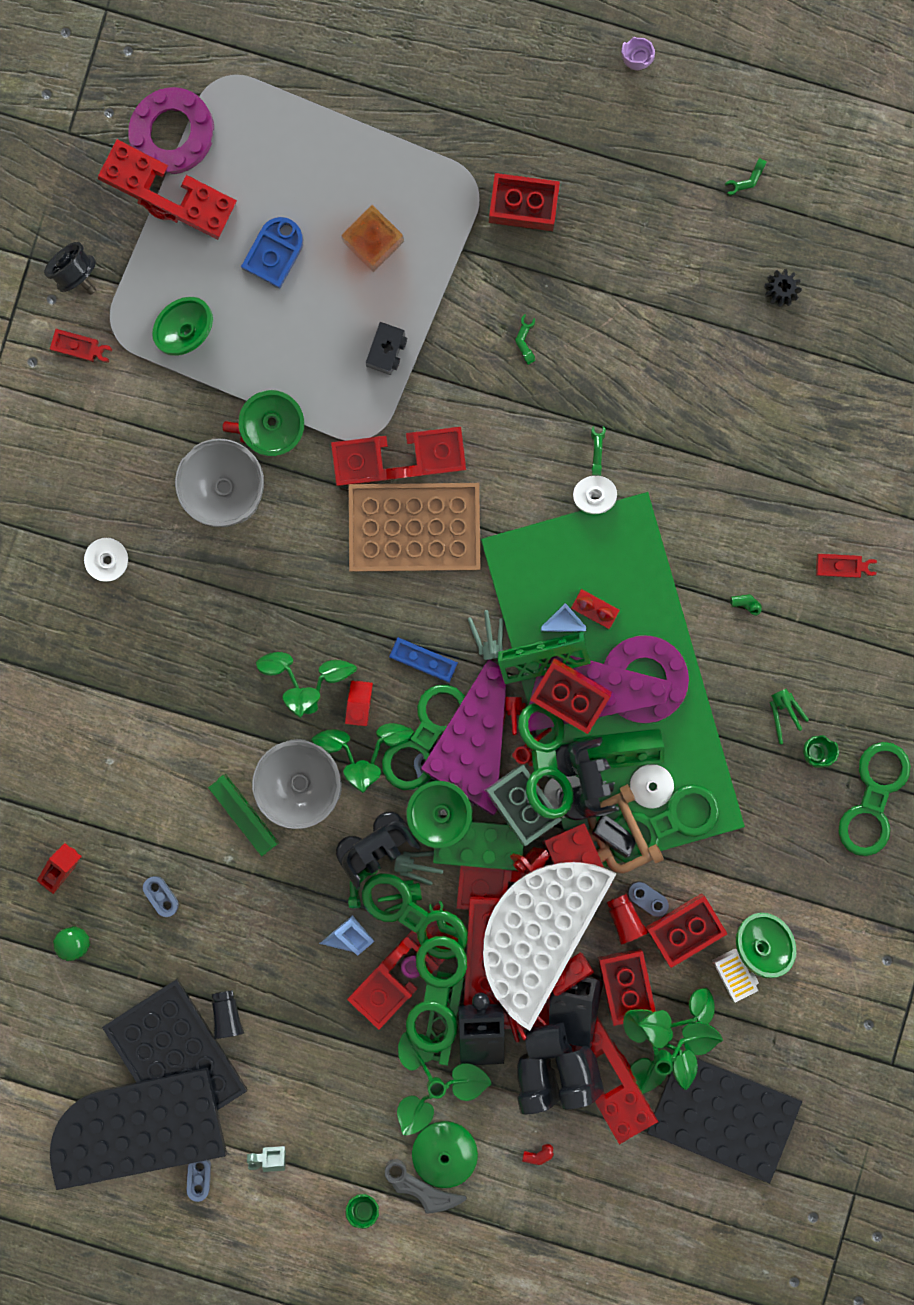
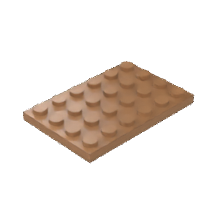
[349,483,480,572]

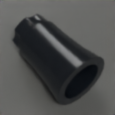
[212,990,245,1039]

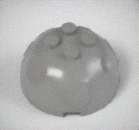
[175,439,264,527]
[252,739,342,829]

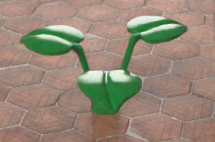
[256,652,357,718]
[311,723,414,793]
[638,988,715,1090]
[623,1009,723,1094]
[397,1032,491,1136]

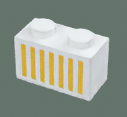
[712,949,759,1002]

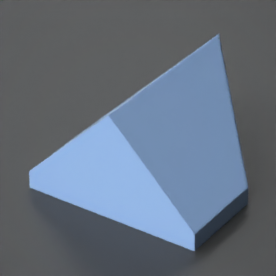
[541,603,586,632]
[319,915,374,956]

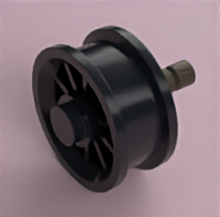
[44,242,96,295]

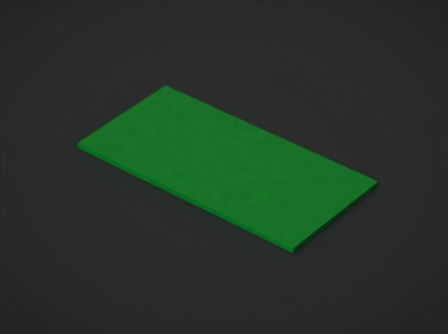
[481,492,745,867]

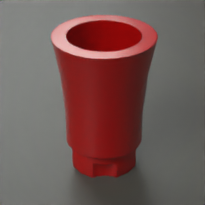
[607,894,649,945]

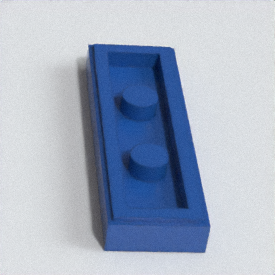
[389,637,458,682]

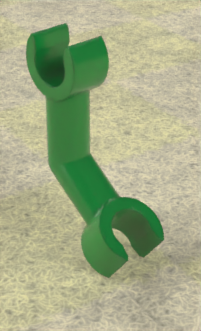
[725,158,767,196]
[515,314,535,365]
[591,426,606,476]
[348,868,378,909]
[429,901,468,938]

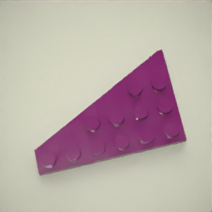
[528,654,672,732]
[420,659,507,816]

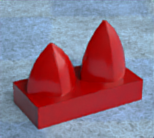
[571,589,620,629]

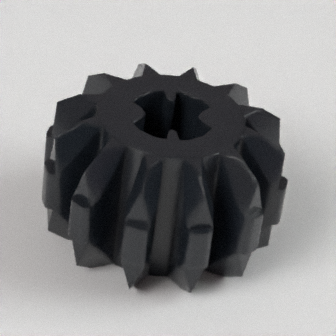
[764,269,802,307]

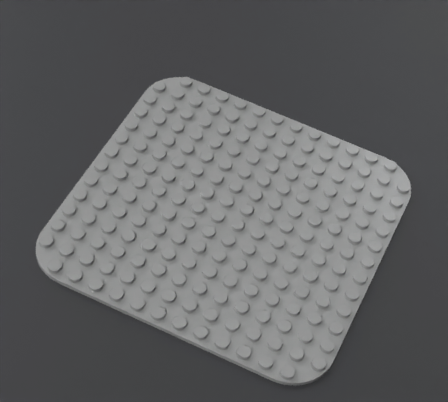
[110,75,480,441]

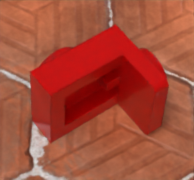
[510,847,550,873]

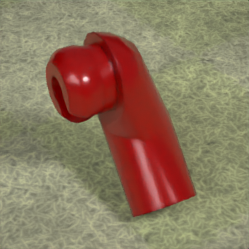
[222,421,246,444]
[522,1144,554,1165]

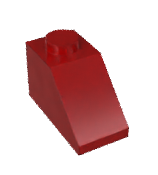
[345,680,373,726]
[36,843,82,894]

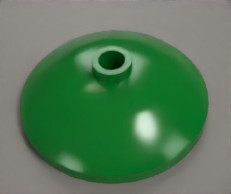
[152,297,213,356]
[239,390,304,456]
[407,781,472,848]
[736,913,797,979]
[412,1121,478,1188]

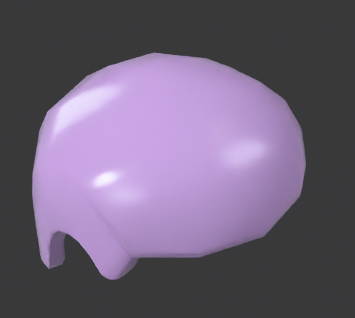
[621,37,655,71]

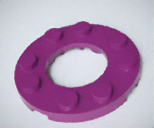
[128,87,214,174]
[603,635,689,723]

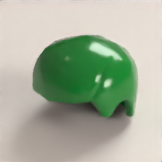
[803,735,839,768]
[53,926,90,961]
[345,1194,379,1229]

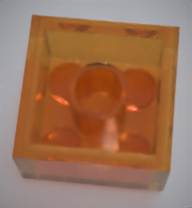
[341,205,404,272]

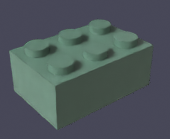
[484,765,561,846]

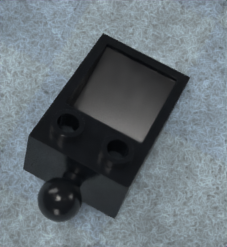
[549,959,603,1048]
[458,993,505,1065]

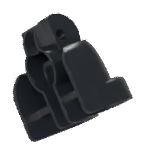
[556,736,620,820]
[336,812,422,891]
[517,1023,604,1115]

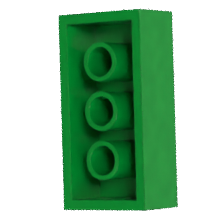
[433,821,523,871]

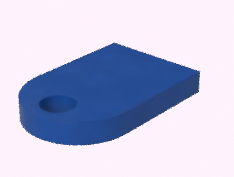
[241,217,303,289]

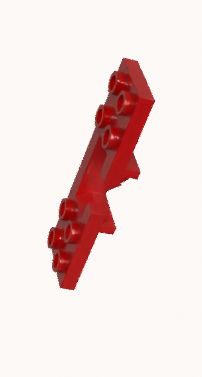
[98,139,237,240]
[331,427,466,486]
[456,866,528,910]
[347,903,468,1030]
[569,1016,658,1145]

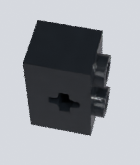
[366,322,408,375]

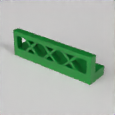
[498,631,591,684]
[208,774,280,857]
[426,970,464,1066]

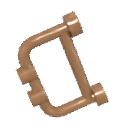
[588,784,664,873]

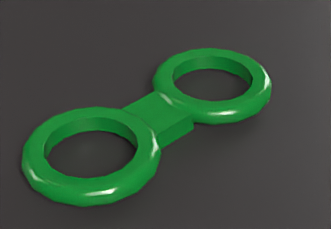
[382,685,465,790]
[518,703,574,819]
[838,742,911,856]
[610,784,719,863]
[362,873,468,959]
[406,936,467,1053]

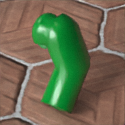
[730,594,762,616]

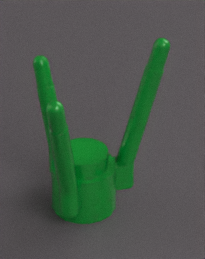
[769,688,809,745]
[378,880,422,912]

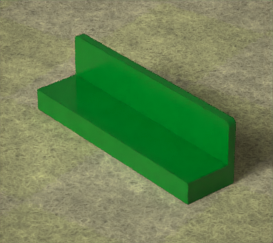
[574,729,664,768]

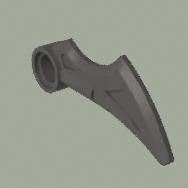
[385,1159,467,1214]

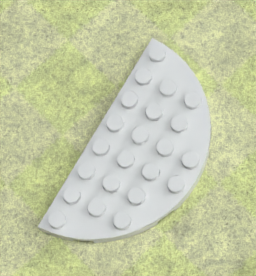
[483,862,616,1031]

